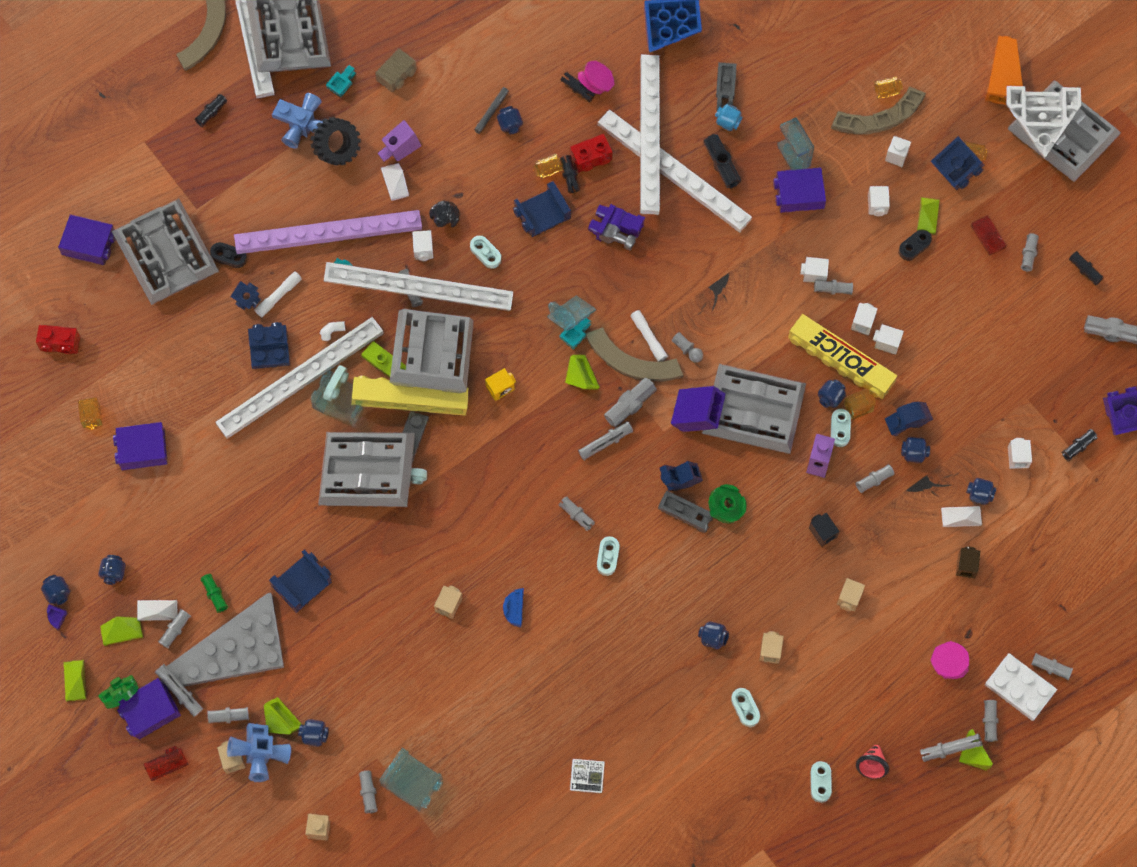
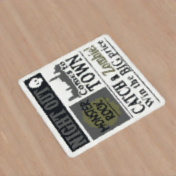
[570,759,604,793]

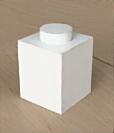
[885,136,911,167]
[868,186,890,216]
[412,230,433,261]
[800,257,829,283]
[851,303,878,335]
[873,324,904,355]
[1008,438,1032,469]

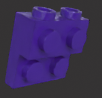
[1103,386,1137,435]

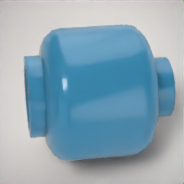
[715,104,743,131]

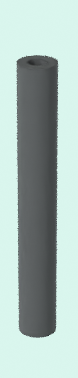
[474,87,509,134]

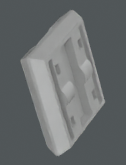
[246,0,331,73]
[1007,80,1121,182]
[112,199,219,305]
[390,309,474,393]
[702,364,806,454]
[318,432,415,507]

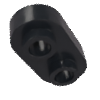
[898,230,932,261]
[210,242,247,268]

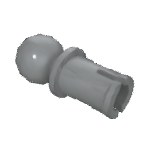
[672,332,703,363]

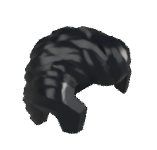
[429,200,460,228]

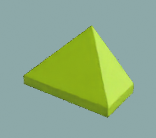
[917,197,940,235]
[565,355,600,389]
[100,617,143,646]
[64,660,86,701]
[264,697,302,734]
[959,729,993,770]

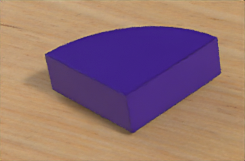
[47,604,67,631]

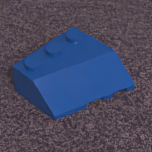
[644,0,702,53]

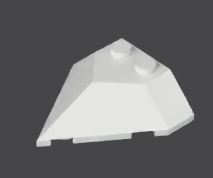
[1006,86,1081,159]

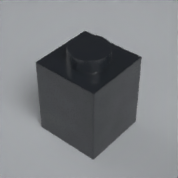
[809,513,840,547]

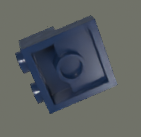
[931,136,985,190]
[248,322,290,369]

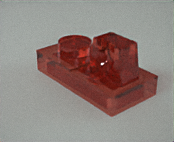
[971,215,1007,256]
[143,745,189,781]

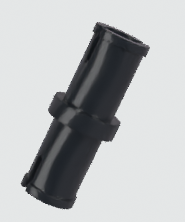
[560,72,596,102]
[194,94,227,127]
[560,155,580,194]
[1069,251,1104,285]
[1061,429,1098,461]

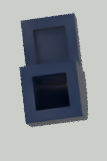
[885,402,933,436]
[660,461,703,491]

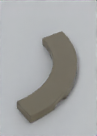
[176,0,226,71]
[831,87,926,134]
[585,328,683,382]

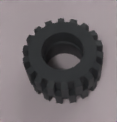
[310,117,361,165]

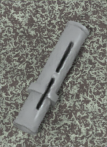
[578,421,633,461]
[154,664,204,717]
[920,734,982,762]

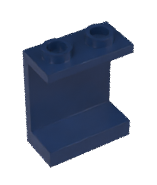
[513,181,571,237]
[269,549,332,613]

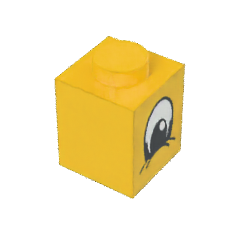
[485,368,516,401]

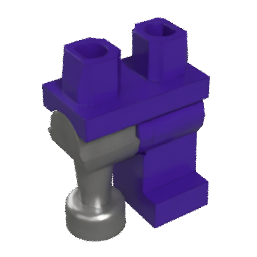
[588,204,645,251]

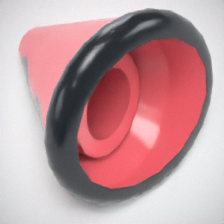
[855,745,889,779]

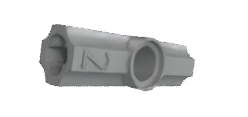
[1084,315,1137,344]
[604,377,657,428]

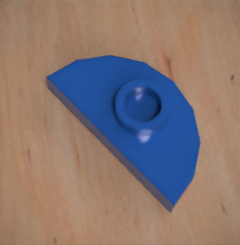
[503,588,524,628]

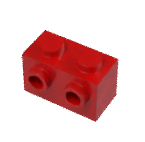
[570,134,613,173]
[36,325,80,354]

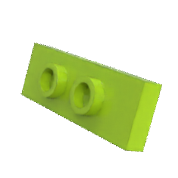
[361,341,406,378]

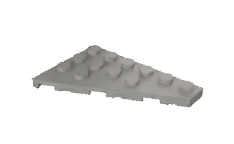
[166,593,284,690]

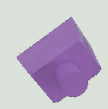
[378,120,421,161]
[806,434,835,478]

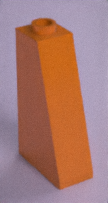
[985,36,1023,105]

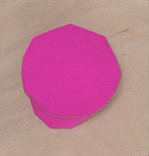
[578,61,615,94]
[930,641,969,679]

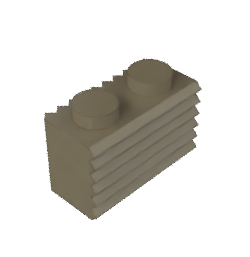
[375,48,416,92]

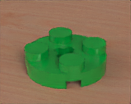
[708,484,746,524]
[98,675,139,709]

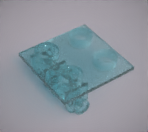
[547,296,596,331]

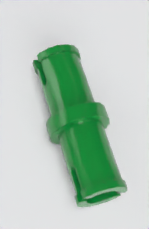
[200,574,228,613]

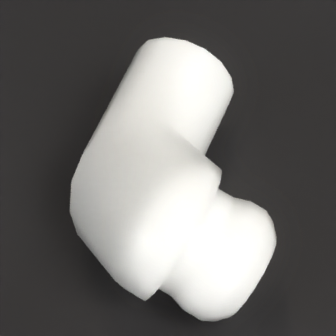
[320,321,345,341]

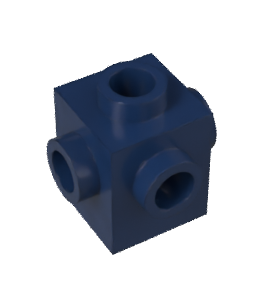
[230,281,261,310]

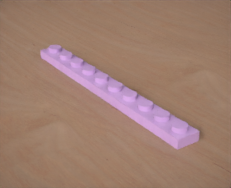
[234,210,422,254]

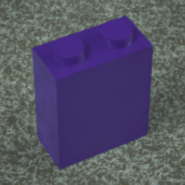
[773,168,826,213]
[58,214,116,265]
[671,386,726,432]
[113,422,168,470]
[117,678,181,739]

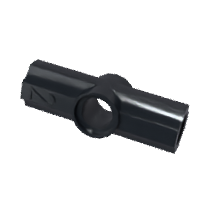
[703,134,741,188]

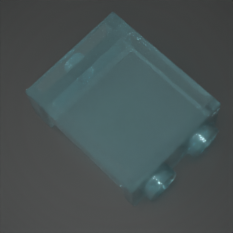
[777,117,814,170]
[310,370,364,427]
[379,748,443,812]

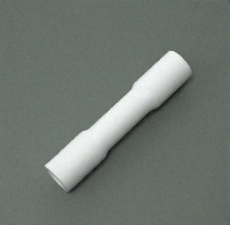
[254,271,302,318]
[630,310,668,362]

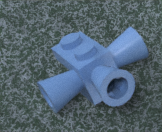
[272,93,323,149]
[227,723,291,782]

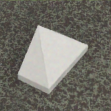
[381,163,409,201]
[941,506,982,527]
[137,600,177,621]

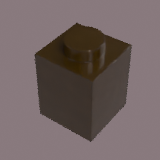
[956,546,981,579]

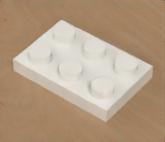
[985,653,1057,721]

